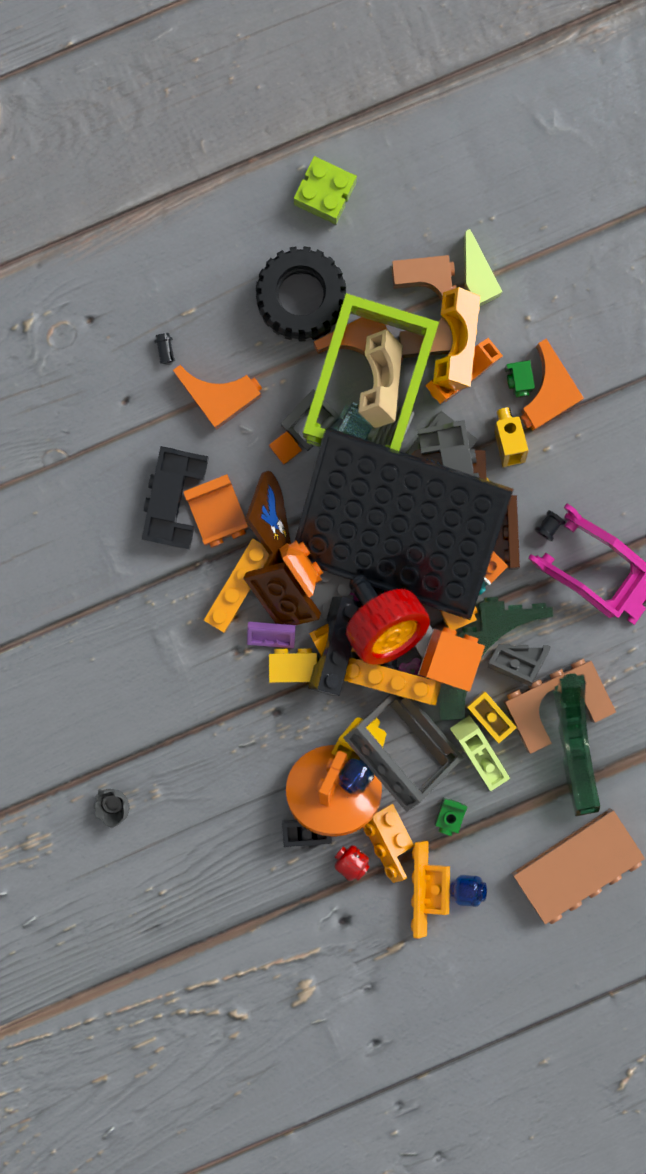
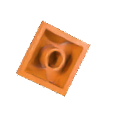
[279,541,323,597]

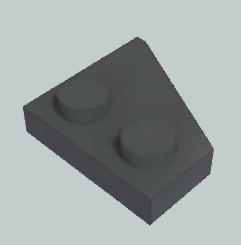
[488,644,551,687]

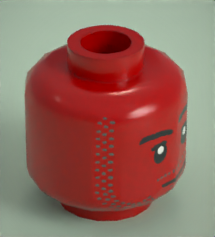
[334,845,370,881]

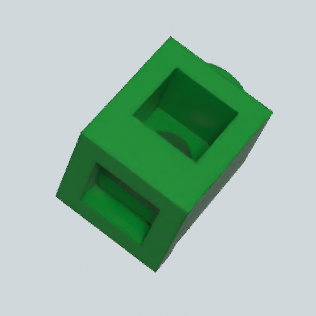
[505,360,535,398]
[435,797,468,836]

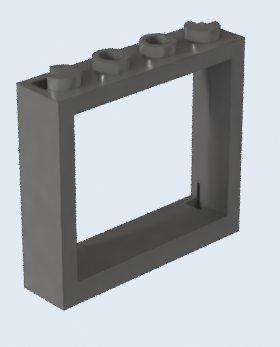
[343,694,464,812]

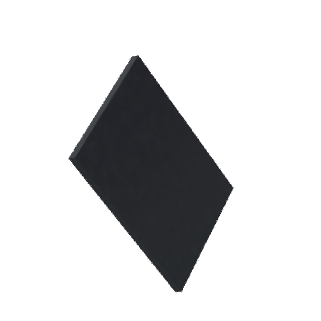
[295,427,514,620]

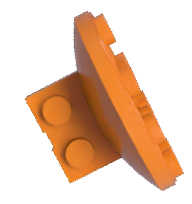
[286,745,382,837]

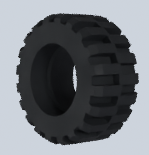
[256,246,346,341]

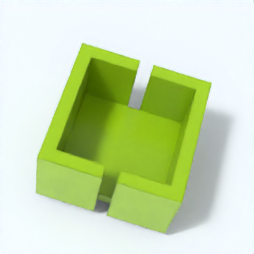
[294,156,357,225]

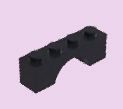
[308,596,362,696]

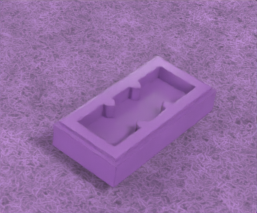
[247,622,296,649]

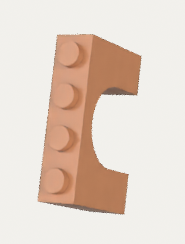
[391,255,457,358]
[503,658,616,754]

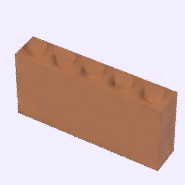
[511,809,645,924]

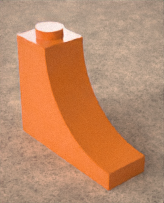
[314,317,403,363]
[520,339,584,431]
[173,364,262,430]

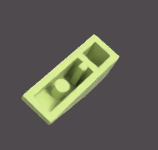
[464,229,502,307]
[450,715,510,791]

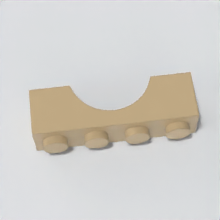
[358,329,403,428]

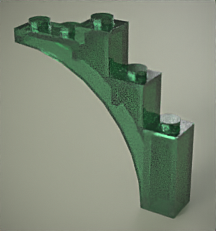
[438,597,553,720]
[553,673,601,816]

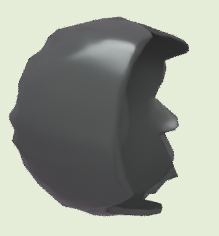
[94,789,130,828]

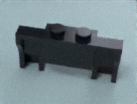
[142,446,209,550]

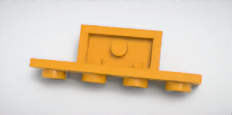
[363,804,414,883]
[411,841,450,939]

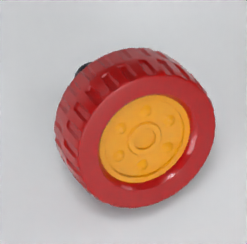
[346,575,430,665]

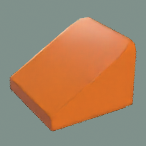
[269,431,302,465]

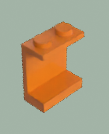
[183,474,249,548]

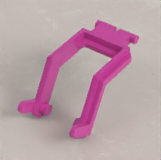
[528,503,646,625]

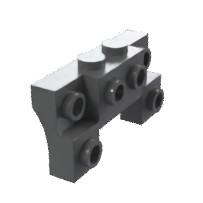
[417,420,479,477]

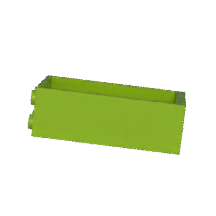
[303,293,439,451]

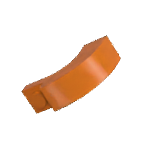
[425,338,503,404]

